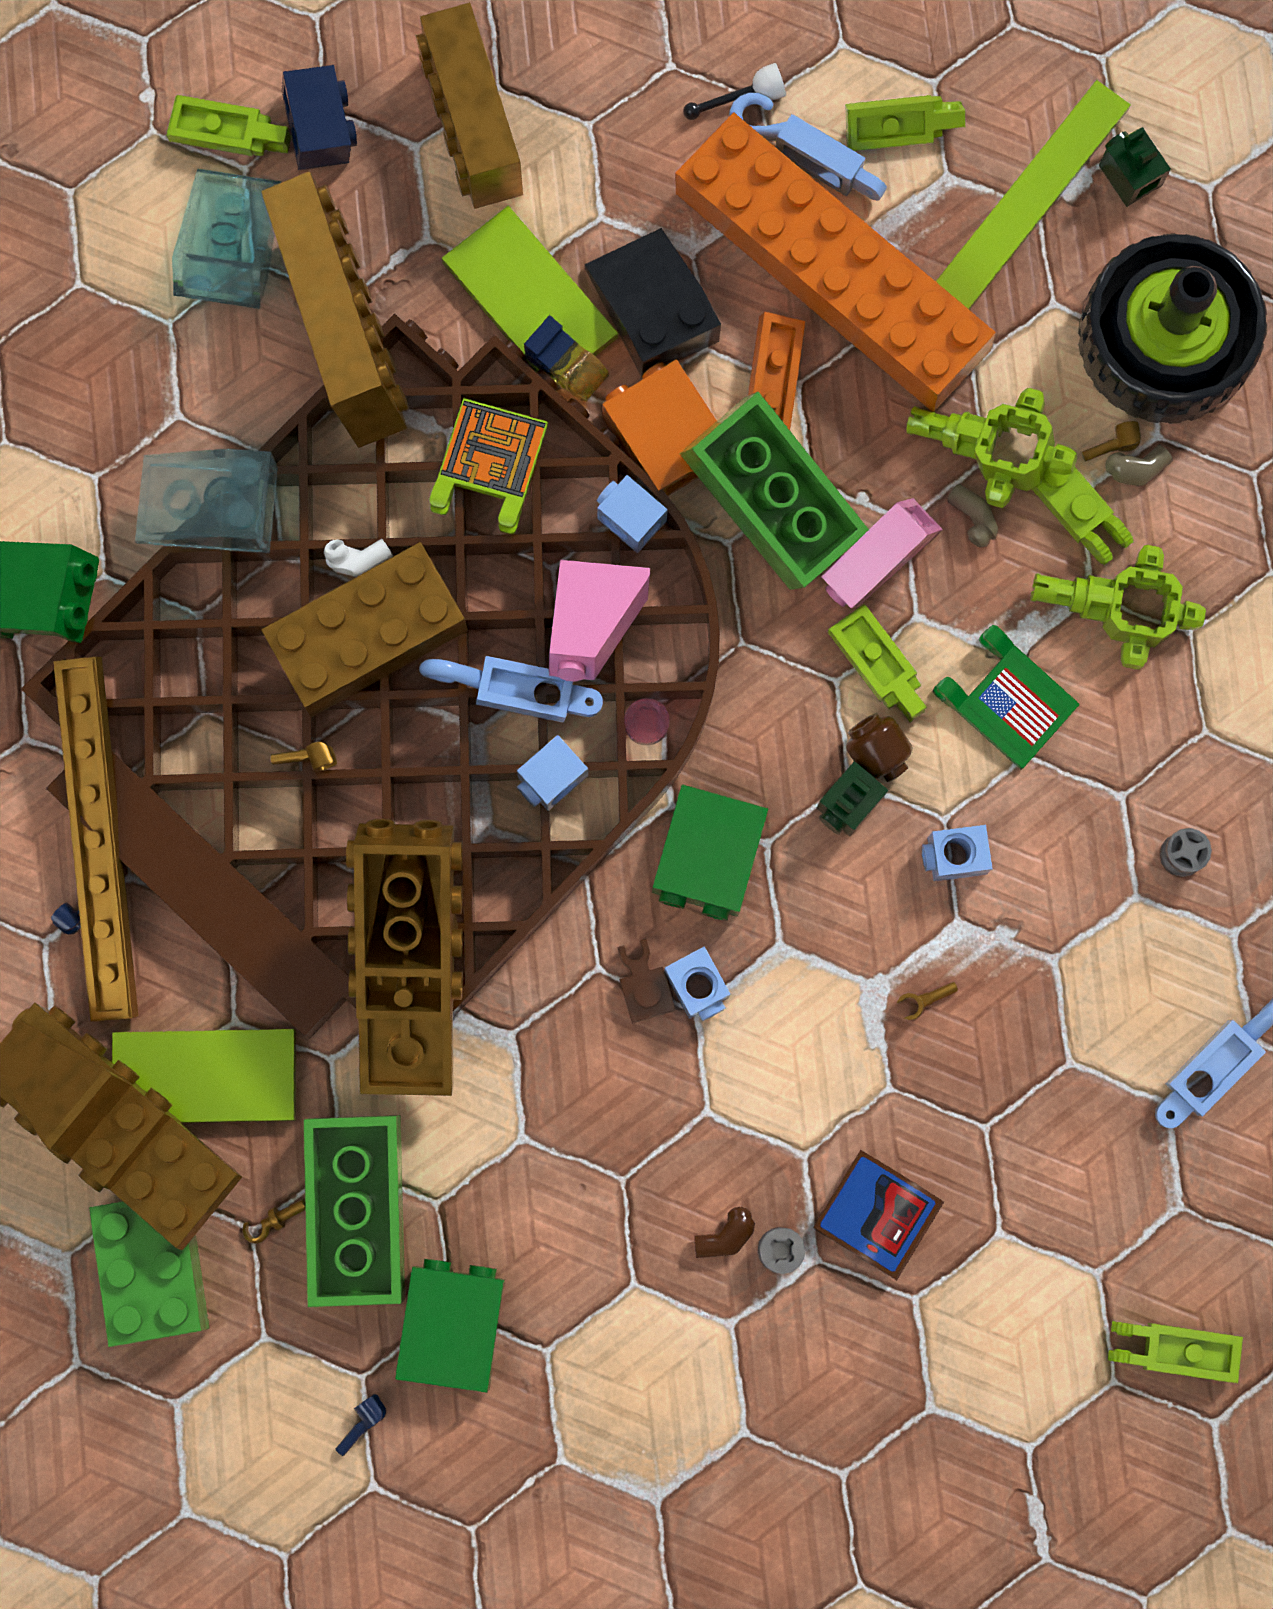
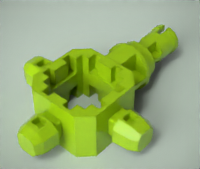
[906,388,1077,508]
[1030,545,1206,669]

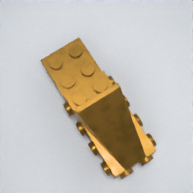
[346,819,463,1096]
[0,1002,243,1250]

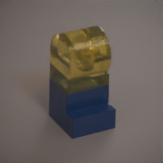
[524,315,610,402]

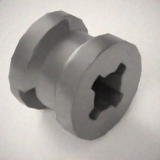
[1160,828,1212,877]
[758,1227,805,1274]

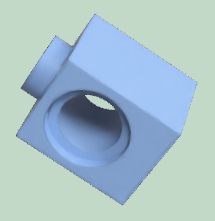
[597,475,668,553]
[517,735,589,811]
[922,825,993,881]
[664,946,731,1021]

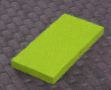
[442,205,618,385]
[112,1029,296,1123]

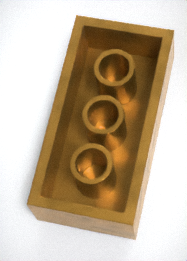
[415,2,523,209]
[261,542,468,717]

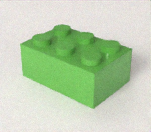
[89,1202,210,1347]

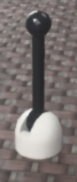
[683,63,786,120]

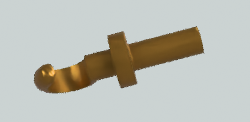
[242,1199,306,1244]

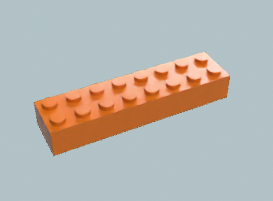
[675,112,996,412]

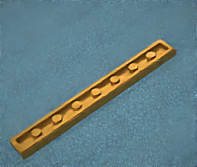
[53,657,139,1022]

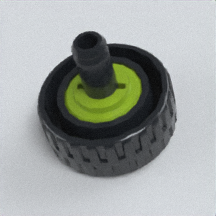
[1078,233,1267,424]

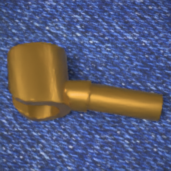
[1081,421,1141,462]
[271,742,337,772]
[897,982,958,1020]

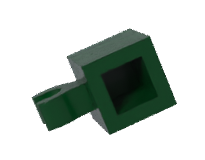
[1099,127,1171,207]
[816,761,888,836]

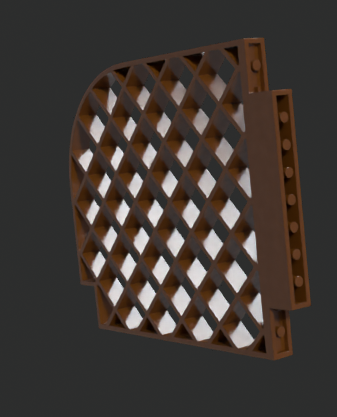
[21,313,720,1039]

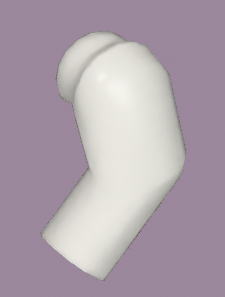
[324,538,393,577]

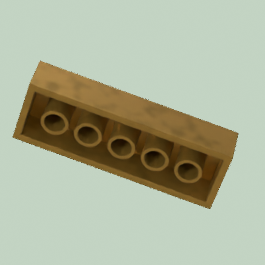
[261,171,409,448]

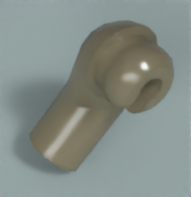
[1105,445,1173,486]

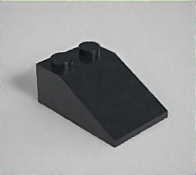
[584,228,721,377]

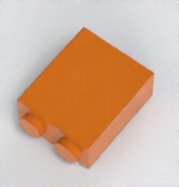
[602,359,717,496]

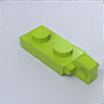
[166,95,291,156]
[845,95,965,151]
[828,604,927,722]

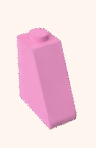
[821,498,943,609]
[549,560,650,682]

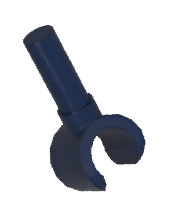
[51,902,81,935]
[335,1394,386,1456]

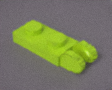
[1032,467,1134,565]
[1108,1321,1243,1383]

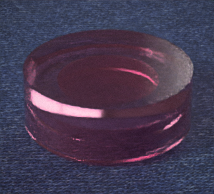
[624,698,669,745]

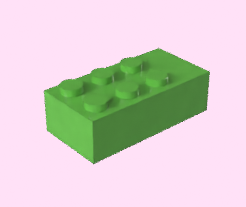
[679,391,869,590]
[304,1115,405,1307]

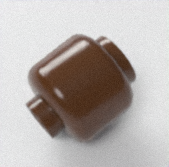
[846,713,913,782]

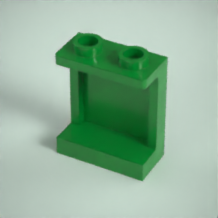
[0,541,99,643]
[652,784,768,921]
[395,1259,505,1393]

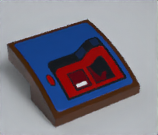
[813,1150,944,1281]

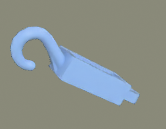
[729,93,887,201]
[419,656,603,723]
[1155,998,1273,1128]

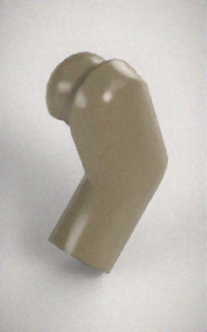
[948,484,998,548]

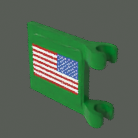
[933,625,1080,770]

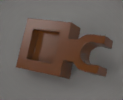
[618,939,676,1024]

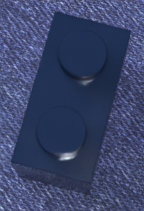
[281,65,357,170]

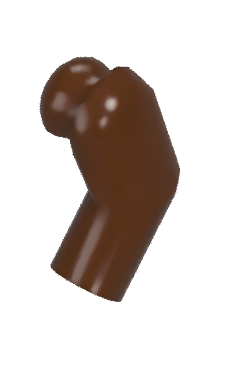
[694,1207,755,1258]

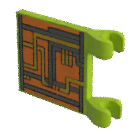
[429,398,548,534]

